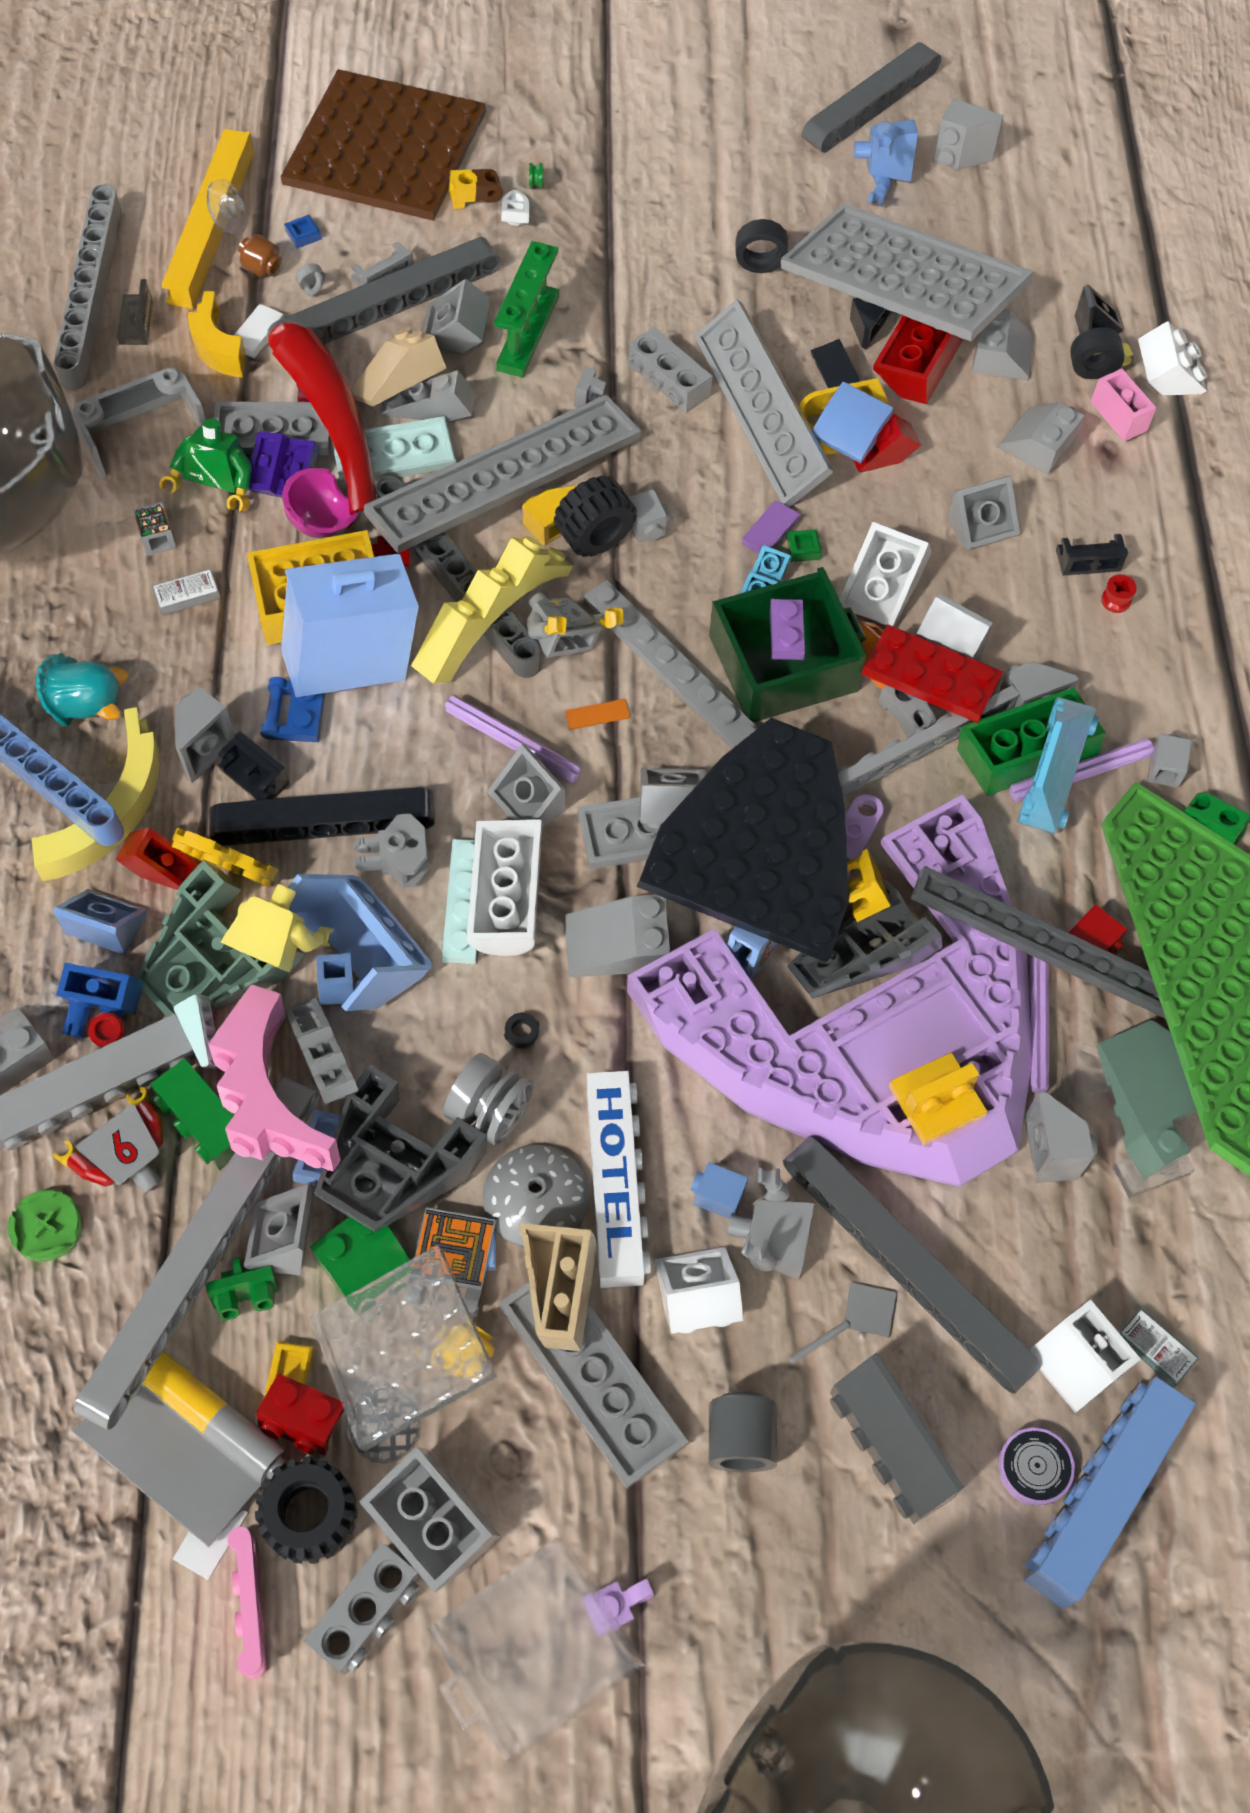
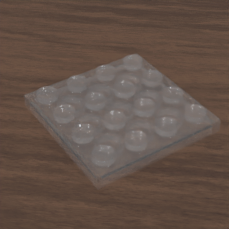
[309,1245,497,1451]

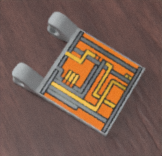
[405,1208,496,1317]

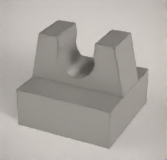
[574,367,607,408]

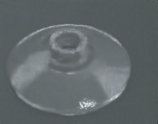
[207,179,248,236]

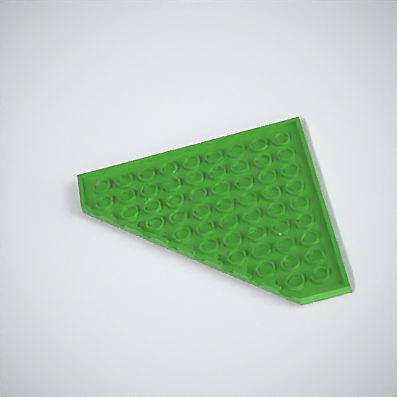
[1101,781,1250,1177]

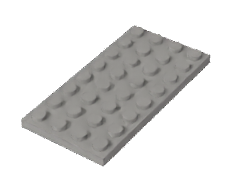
[781,203,1033,341]

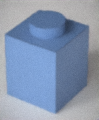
[316,953,353,1005]
[690,1162,748,1219]

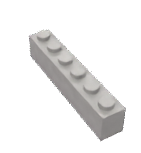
[0,1014,196,1151]

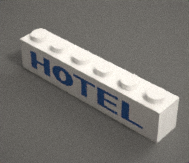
[587,1071,651,1288]

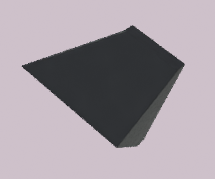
[1074,284,1124,334]

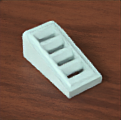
[174,994,218,1069]

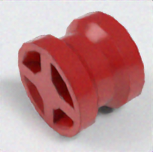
[1101,574,1137,613]

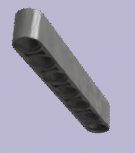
[802,42,942,153]

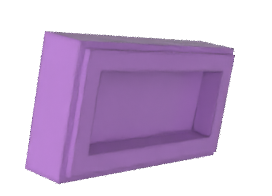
[742,500,800,554]

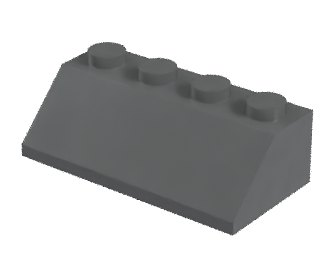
[830,1353,964,1524]

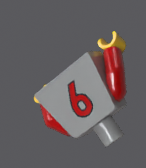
[53,1087,163,1193]

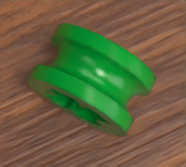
[529,163,543,188]

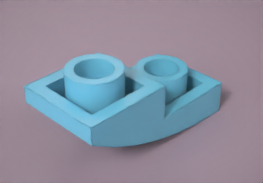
[741,545,792,593]

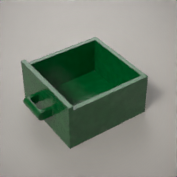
[709,567,866,722]

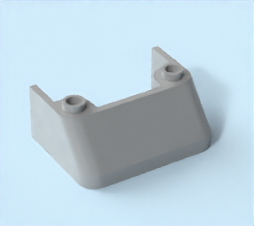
[70,368,205,479]

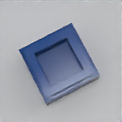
[284,215,322,249]

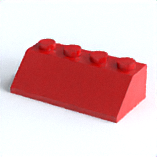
[873,315,964,405]

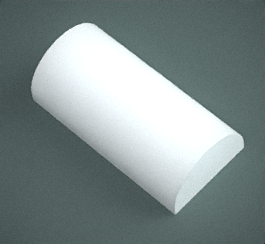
[466,820,543,956]

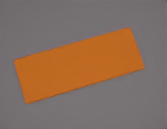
[565,699,630,730]

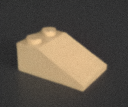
[351,327,446,406]

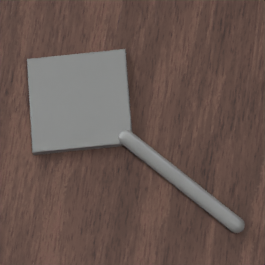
[789,1282,896,1363]

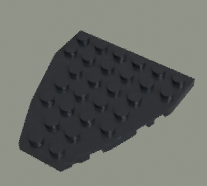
[636,717,849,963]

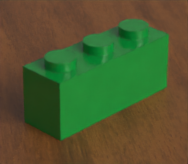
[150,1058,235,1171]

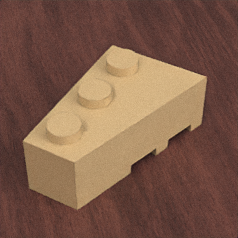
[519,1223,598,1351]

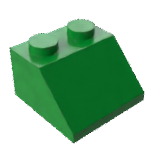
[309,1217,413,1314]

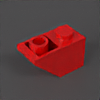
[853,413,921,473]

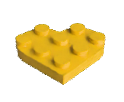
[172,827,279,887]

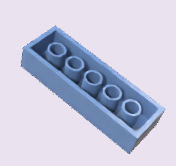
[1024,1377,1196,1609]

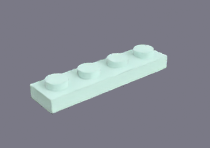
[442,839,477,964]

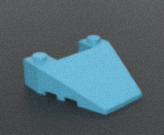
[1016,697,1099,834]

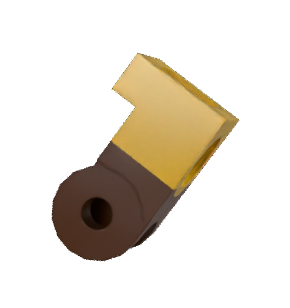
[449,169,503,209]

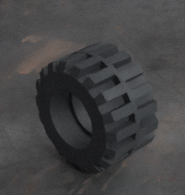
[554,475,637,557]
[255,1457,358,1564]

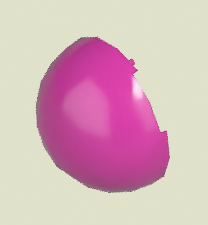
[282,468,359,539]

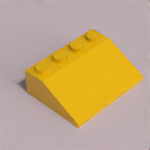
[247,530,374,645]

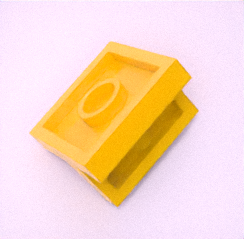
[889,1052,987,1146]

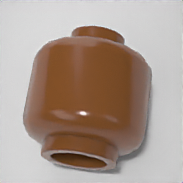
[238,234,282,278]

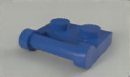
[260,676,326,742]

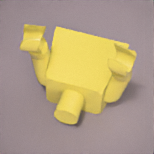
[221,884,334,972]

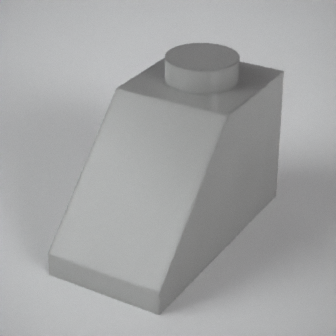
[1000,662,1079,709]

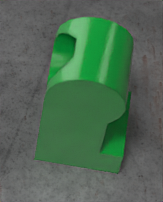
[1183,792,1250,845]

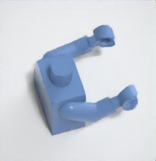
[853,120,918,207]

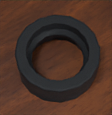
[735,219,788,274]

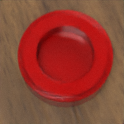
[88,1013,126,1048]

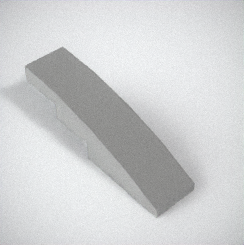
[285,997,359,1104]

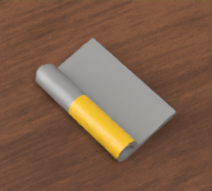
[73,1351,287,1548]

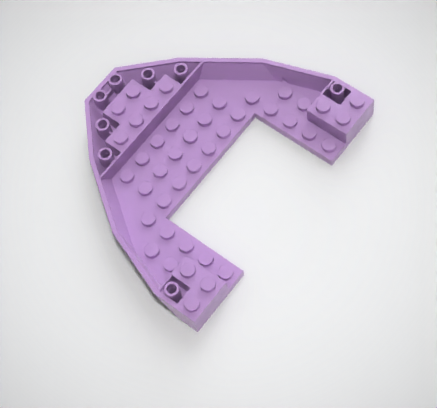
[627,794,1032,1187]

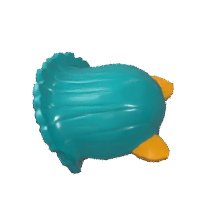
[35,653,129,727]

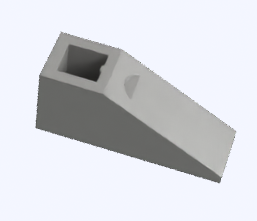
[381,371,476,422]

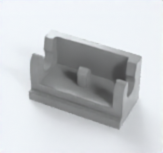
[351,242,413,287]

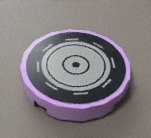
[998,1427,1075,1506]

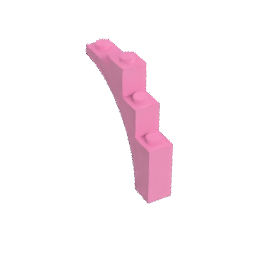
[208,984,341,1172]

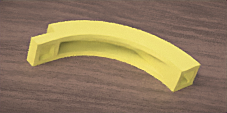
[32,707,160,882]

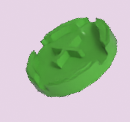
[8,1189,83,1262]

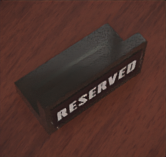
[117,279,153,345]

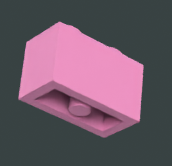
[1091,369,1156,442]

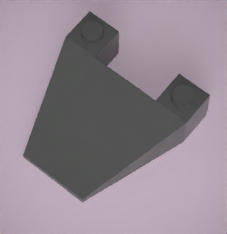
[314,1065,487,1232]

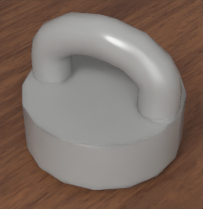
[296,264,325,296]

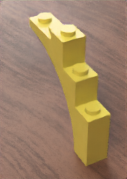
[411,536,573,684]

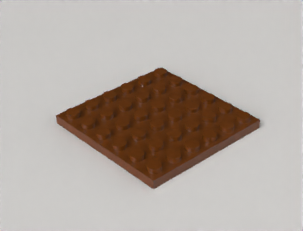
[280,69,486,221]

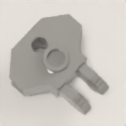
[354,814,429,888]

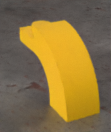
[188,291,246,378]

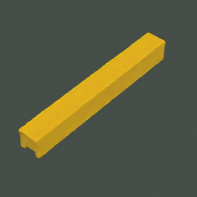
[162,129,254,310]

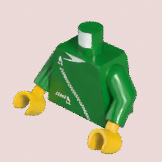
[159,418,252,511]

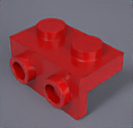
[256,1373,346,1456]

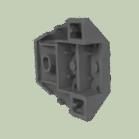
[787,880,942,999]

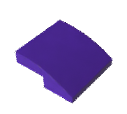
[249,432,320,498]

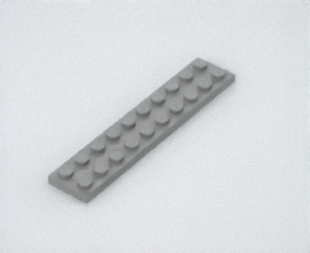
[364,394,641,553]

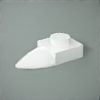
[501,190,529,226]

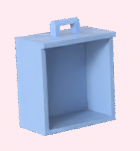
[281,554,419,697]

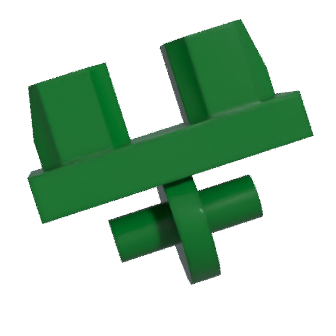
[205,1257,279,1321]

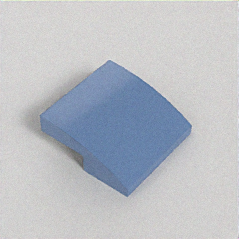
[812,382,893,463]

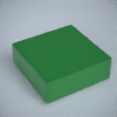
[787,529,821,562]

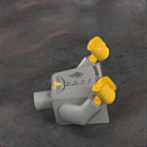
[526,592,623,658]

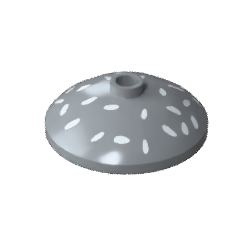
[483,1145,589,1248]

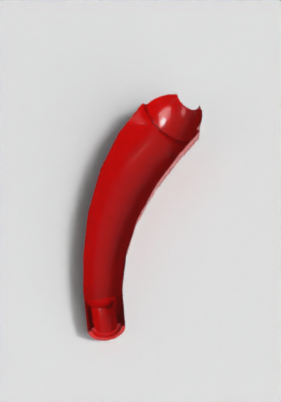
[268,322,377,515]

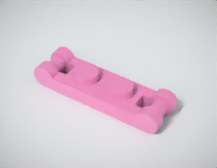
[228,1527,267,1679]

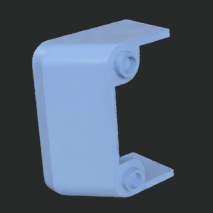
[287,874,432,1011]

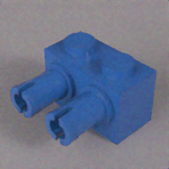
[56,962,144,1039]

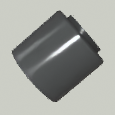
[708,1392,777,1472]

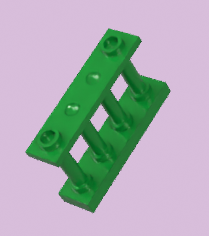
[494,240,559,378]

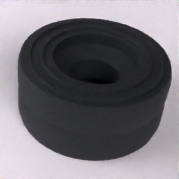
[1070,327,1125,379]

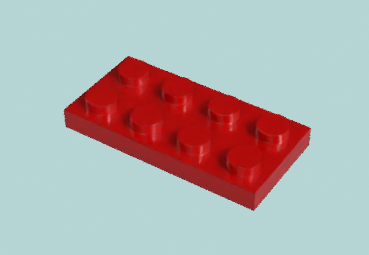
[861,624,1003,723]

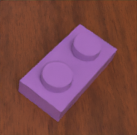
[770,599,805,660]

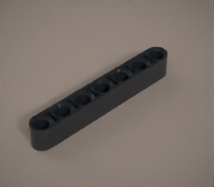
[209,787,435,846]

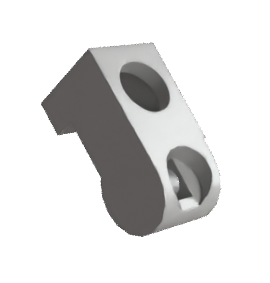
[877,686,936,737]

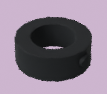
[504,1012,540,1048]

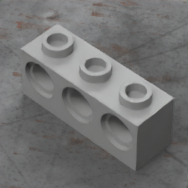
[628,327,713,413]
[304,1542,421,1676]

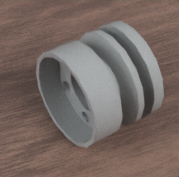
[443,1053,534,1146]

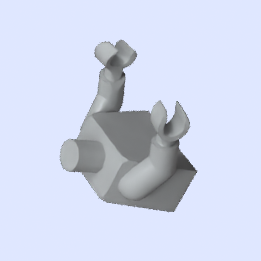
[727,1168,814,1279]

